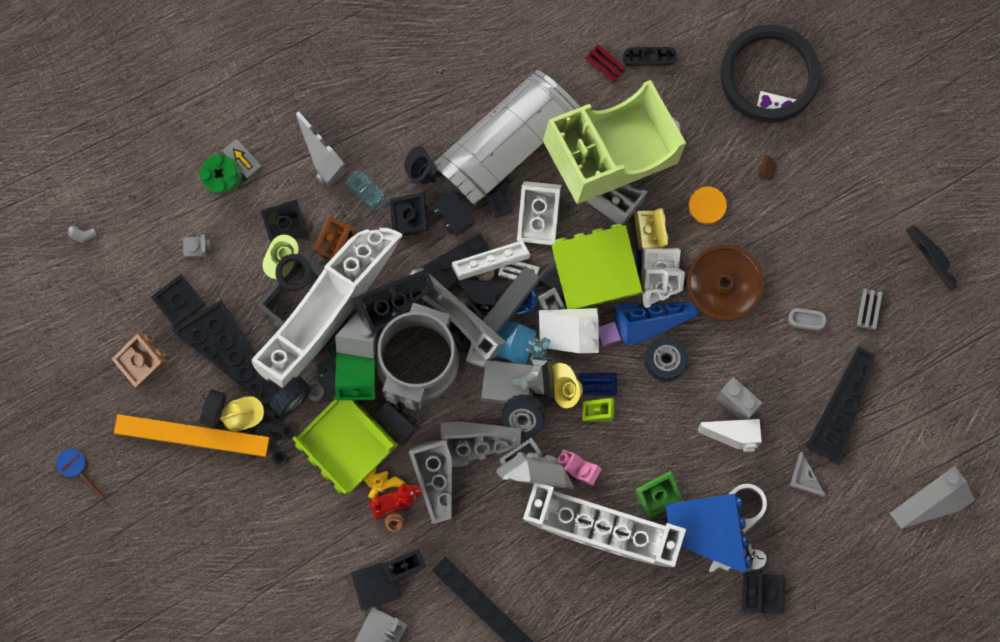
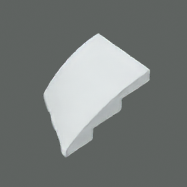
[641,248,685,308]

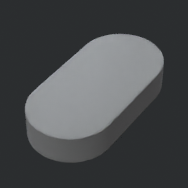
[788,308,827,331]

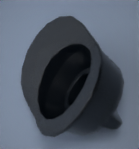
[404,146,437,184]

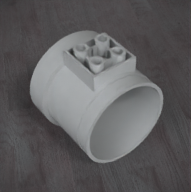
[376,303,459,410]

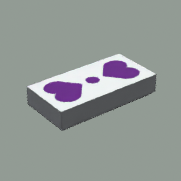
[757,91,796,119]

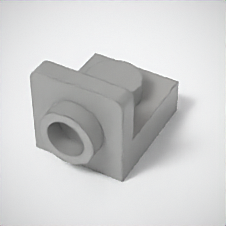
[183,234,210,258]

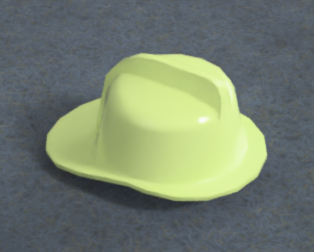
[263,235,299,279]

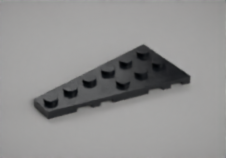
[172,300,279,406]

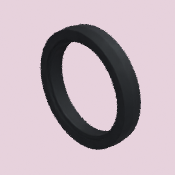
[720,25,820,123]

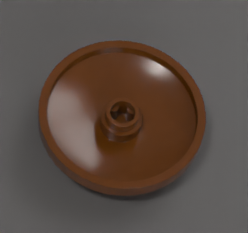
[687,245,764,321]

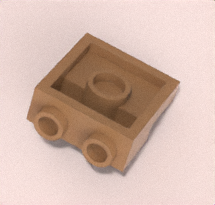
[112,333,168,388]

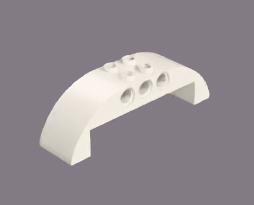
[523,483,686,567]

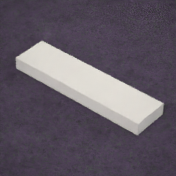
[452,240,530,280]

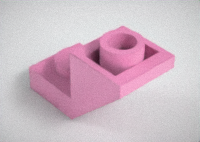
[557,449,602,486]

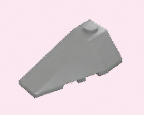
[441,421,521,467]
[889,466,975,529]

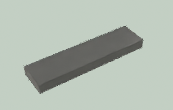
[483,266,541,334]

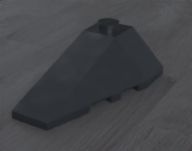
[352,269,434,333]

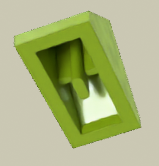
[582,398,614,422]

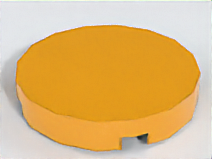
[689,186,727,225]

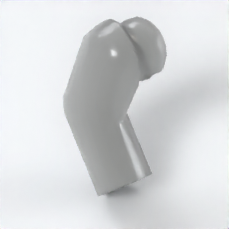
[68,226,97,243]

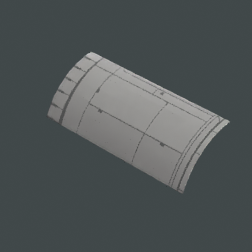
[434,70,580,205]

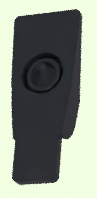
[906,225,957,291]

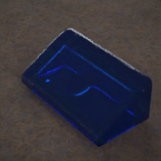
[578,372,617,395]

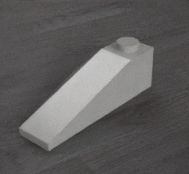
[296,112,346,187]
[409,440,452,524]

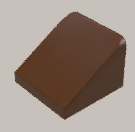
[758,155,776,180]

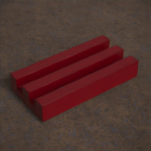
[585,44,626,83]

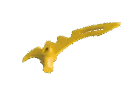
[364,468,406,499]

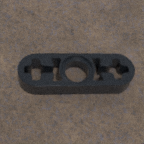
[622,47,677,66]

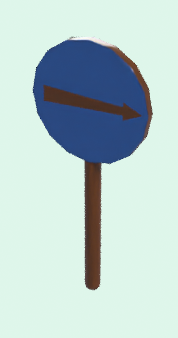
[56,449,105,500]

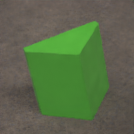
[635,471,683,519]

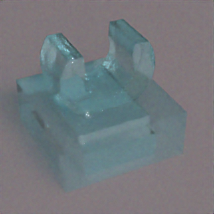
[526,337,551,360]

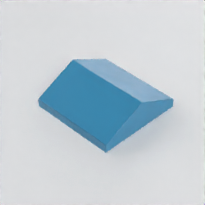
[494,321,537,365]

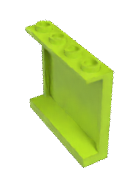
[551,223,644,309]
[292,398,398,494]

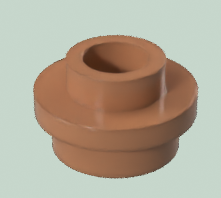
[385,513,404,532]

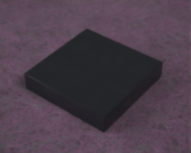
[151,274,205,327]

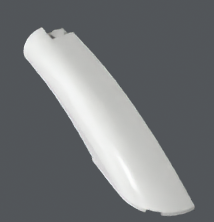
[251,228,403,388]

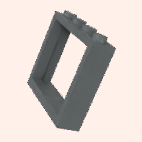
[257,253,356,357]

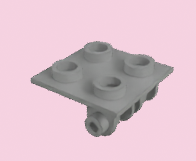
[355,607,407,642]

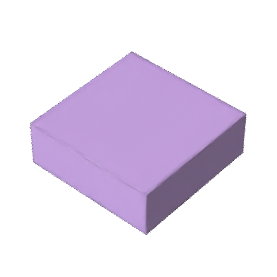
[598,322,621,347]

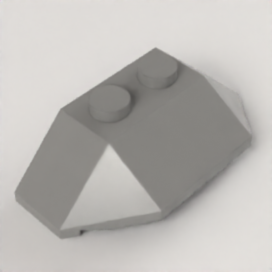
[496,452,574,490]

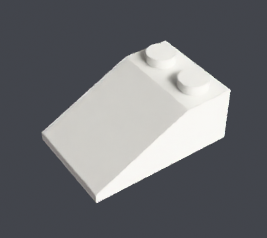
[517,181,562,245]
[539,308,599,353]
[698,419,761,452]

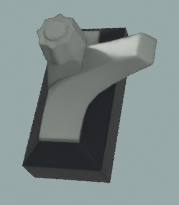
[512,357,555,398]

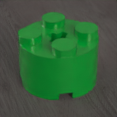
[199,154,243,194]

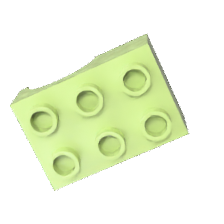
[543,80,686,204]

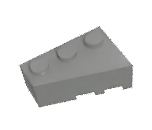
[586,184,648,226]
[335,313,384,358]

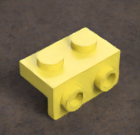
[634,208,668,250]

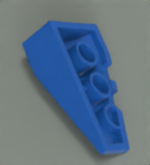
[613,302,699,345]

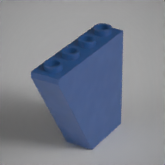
[666,494,752,573]

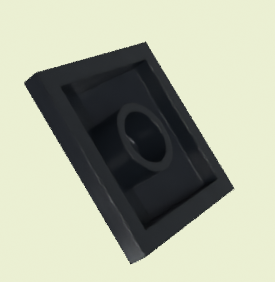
[390,192,428,236]
[260,199,308,243]

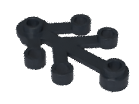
[239,408,294,466]

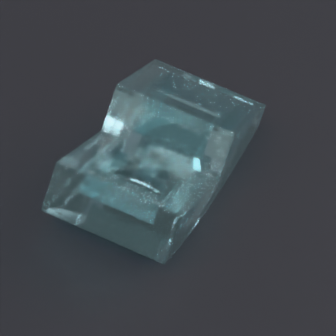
[344,169,386,210]

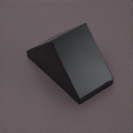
[383,549,426,582]

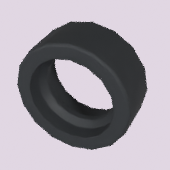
[275,254,312,291]
[200,389,226,429]

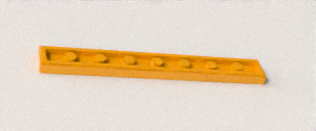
[114,414,270,457]

